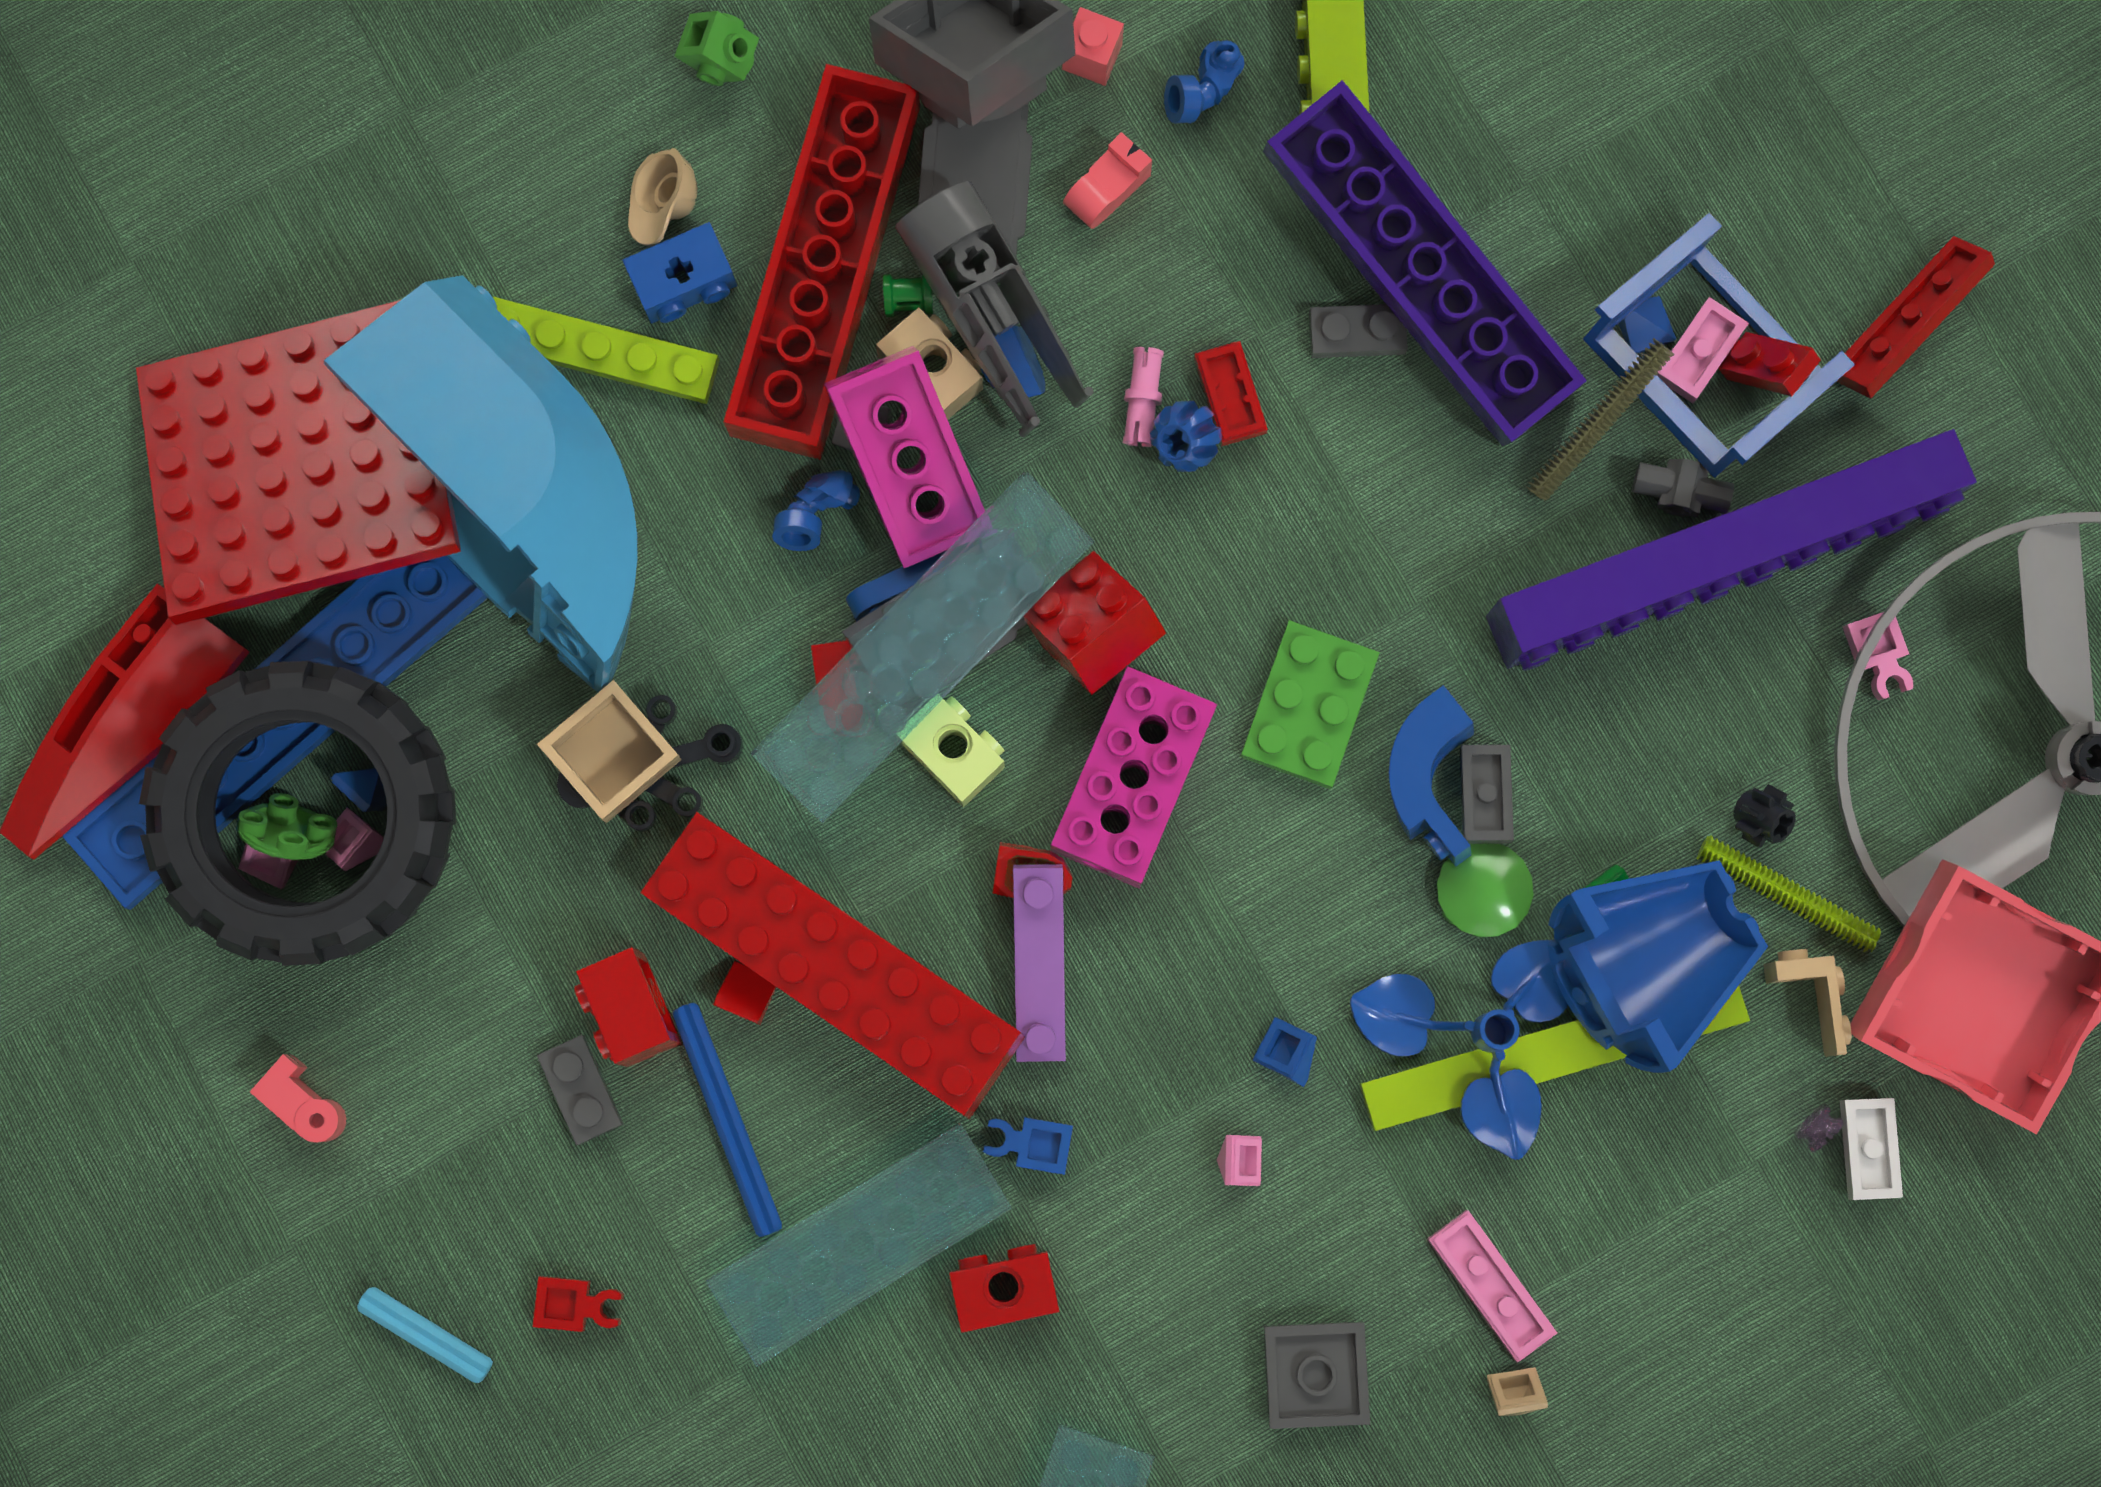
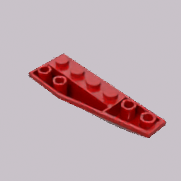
[0,583,249,860]

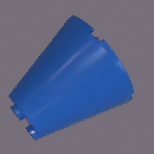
[1547,860,1768,1073]

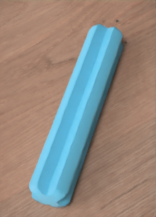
[357,1287,493,1383]

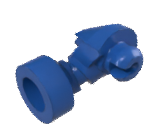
[1164,40,1244,123]
[772,470,860,551]

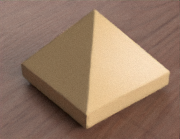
[1487,1367,1548,1416]

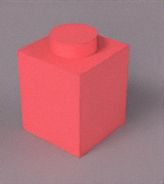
[1062,7,1124,86]

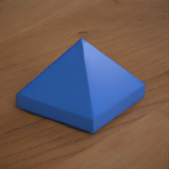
[331,768,387,812]

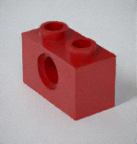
[949,1244,1060,1333]

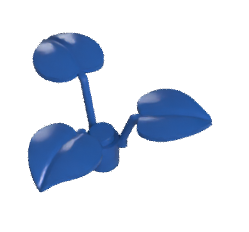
[1350,940,1568,1160]

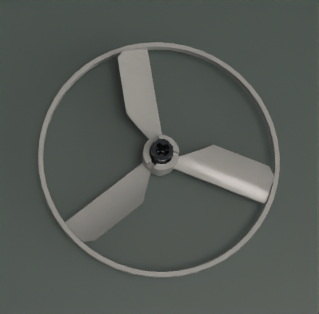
[1834,512,2101,927]

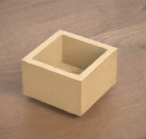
[537,680,682,823]

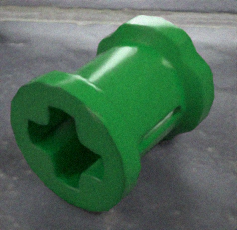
[883,274,933,317]

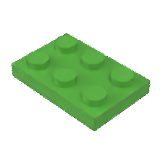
[1240,620,1380,789]

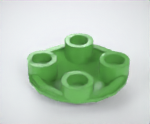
[236,793,338,860]
[1437,844,1534,938]

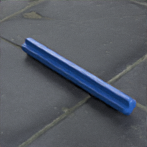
[673,1003,782,1237]

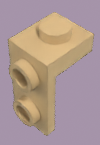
[1763,949,1852,1057]

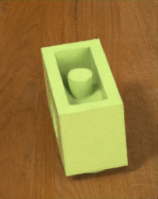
[894,692,1005,808]

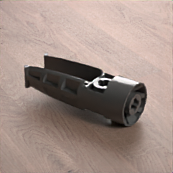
[895,181,1094,437]

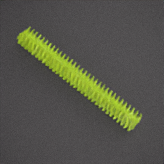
[1696,835,1881,952]

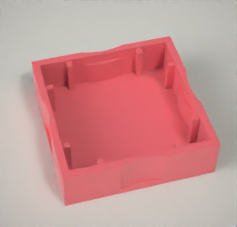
[1850,859,2101,1135]

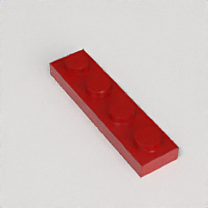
[1836,236,1995,399]

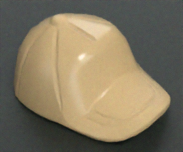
[628,148,697,247]

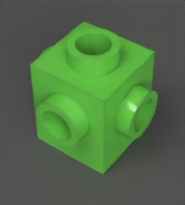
[674,11,759,86]

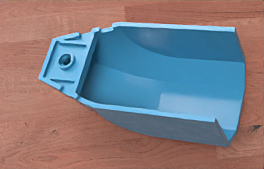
[324,275,637,692]

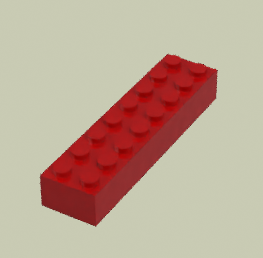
[723,64,920,460]
[640,812,1025,1119]

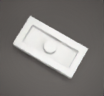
[1840,1098,1903,1200]

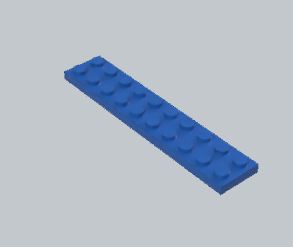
[62,556,487,910]

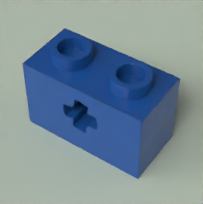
[622,222,737,324]

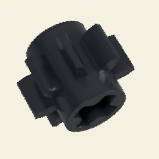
[1733,784,1796,848]

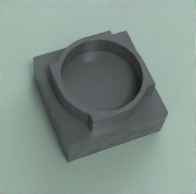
[869,0,1075,129]

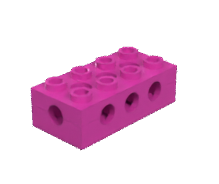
[824,346,993,569]
[1050,666,1217,889]

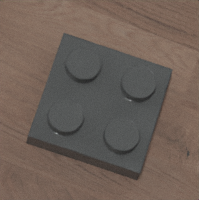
[1263,1321,1370,1429]

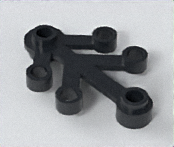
[557,695,743,832]

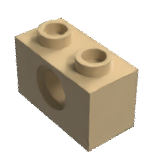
[876,307,983,420]

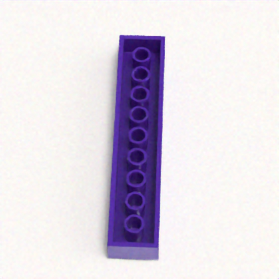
[1486,429,1977,671]

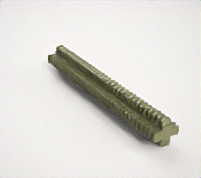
[1526,338,1675,501]

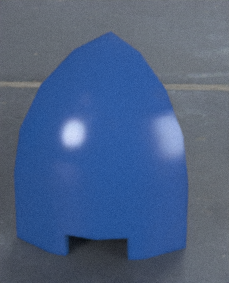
[980,326,1045,398]

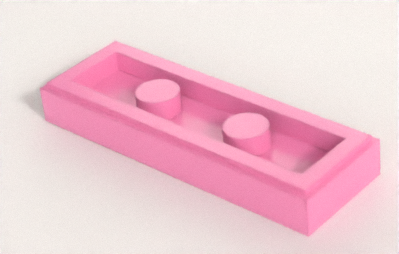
[1427,1210,1557,1362]

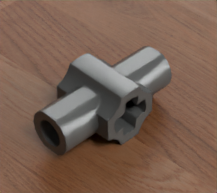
[1632,458,1734,517]

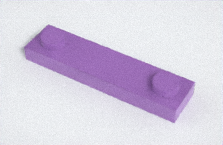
[1013,864,1066,1062]

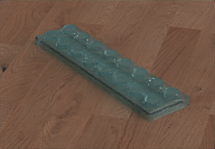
[750,472,1095,823]

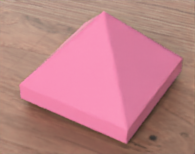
[1217,1135,1262,1186]

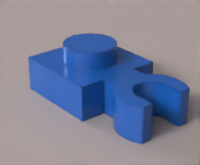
[983,1117,1073,1175]

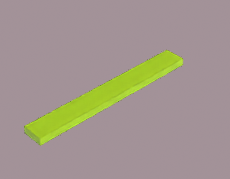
[1359,986,1750,1131]

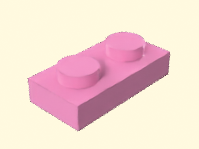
[1657,297,1749,403]

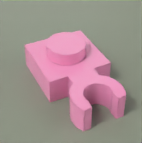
[1843,612,1913,701]

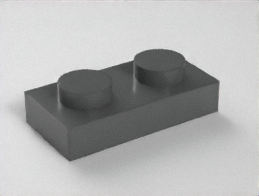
[1309,304,1408,358]
[1460,745,1514,844]
[537,1035,624,1145]

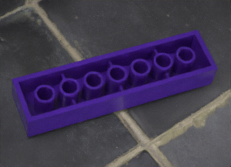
[1263,80,1587,447]

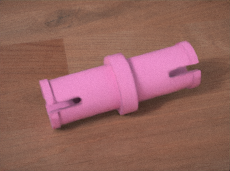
[1122,347,1164,447]

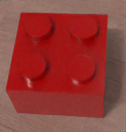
[1019,551,1166,695]
[574,947,683,1067]

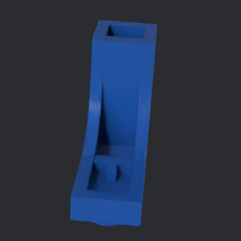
[1389,685,1474,867]

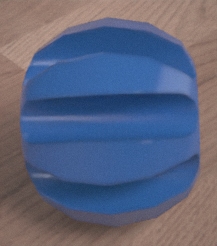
[1150,401,1222,472]

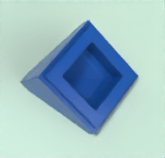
[1619,296,1676,354]
[1253,1017,1317,1087]

